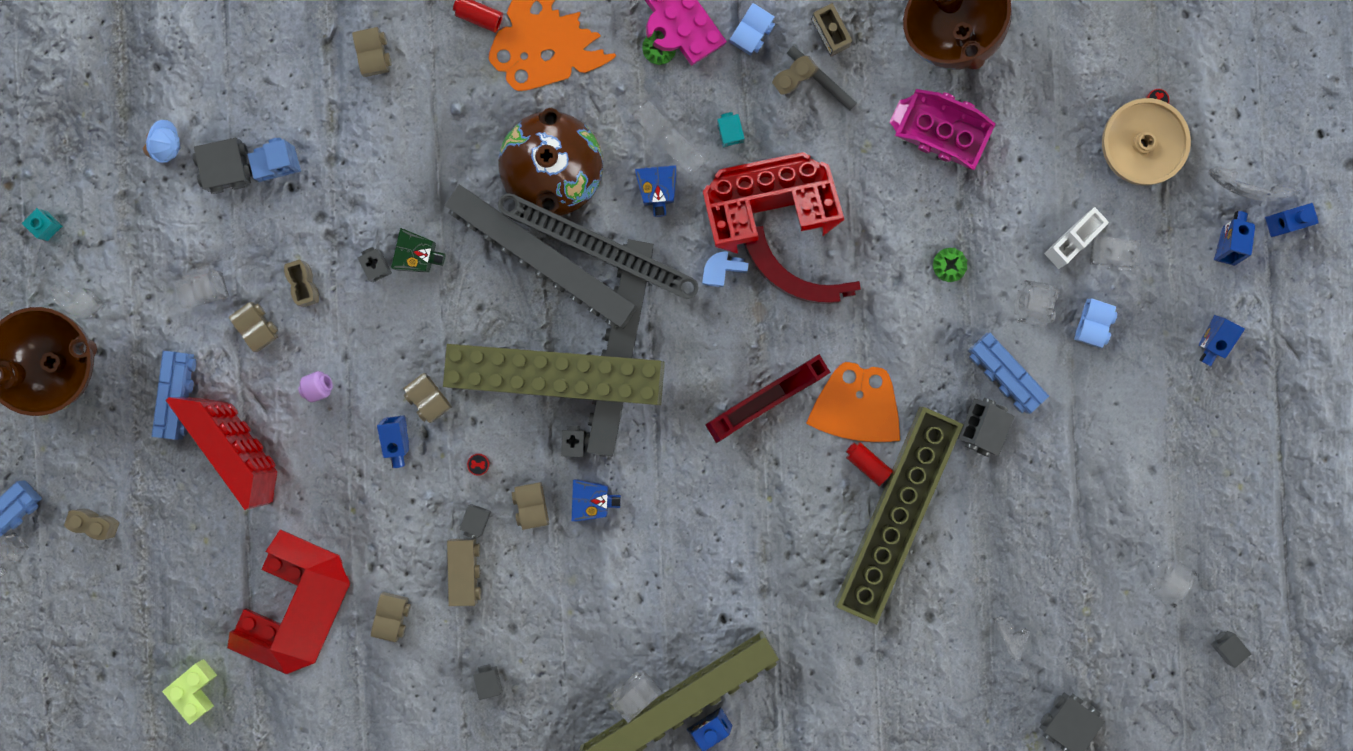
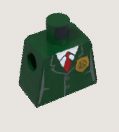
[391,228,445,272]

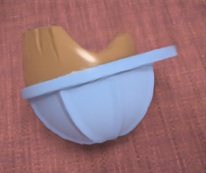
[143,120,181,163]

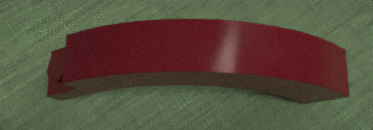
[744,226,861,304]
[705,354,831,443]

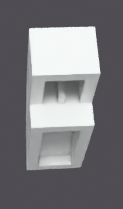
[1044,207,1109,269]

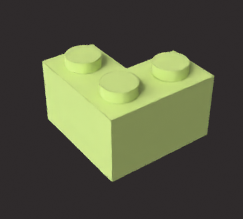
[162,659,217,725]

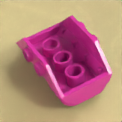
[889,89,996,170]

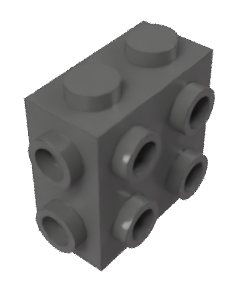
[193,138,252,194]
[958,398,1015,457]
[1039,692,1105,751]

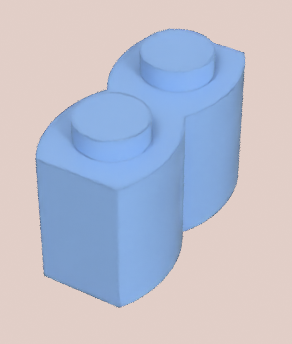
[729,3,775,56]
[1074,298,1117,348]

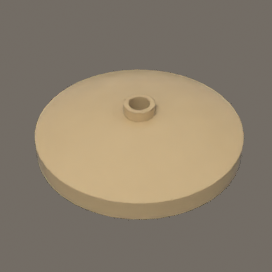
[1102,98,1191,186]

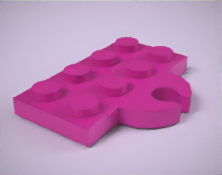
[645,0,727,66]

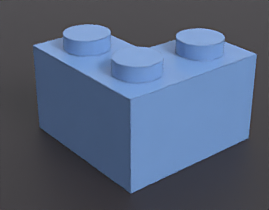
[247,138,301,182]

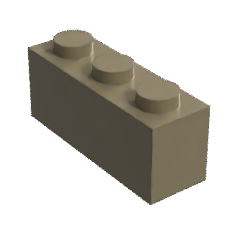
[447,538,481,606]

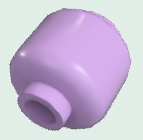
[298,371,333,402]

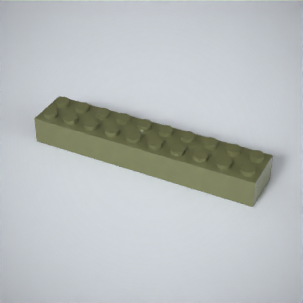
[443,344,665,405]
[834,407,964,625]
[579,631,779,751]

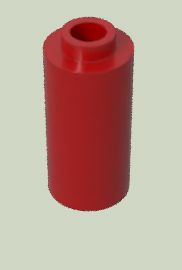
[453,0,503,33]
[846,442,893,486]

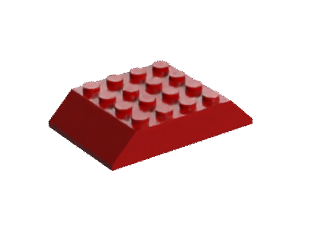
[166,397,277,510]

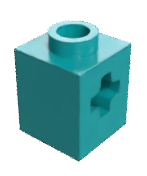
[717,112,745,148]
[21,208,62,241]

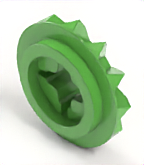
[642,31,676,65]
[933,248,967,282]

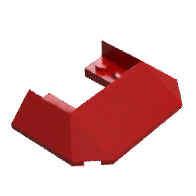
[703,152,844,254]
[227,530,351,674]

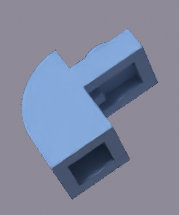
[702,251,749,288]

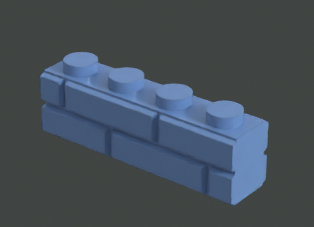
[968,333,1049,414]
[152,351,196,440]
[0,480,42,543]

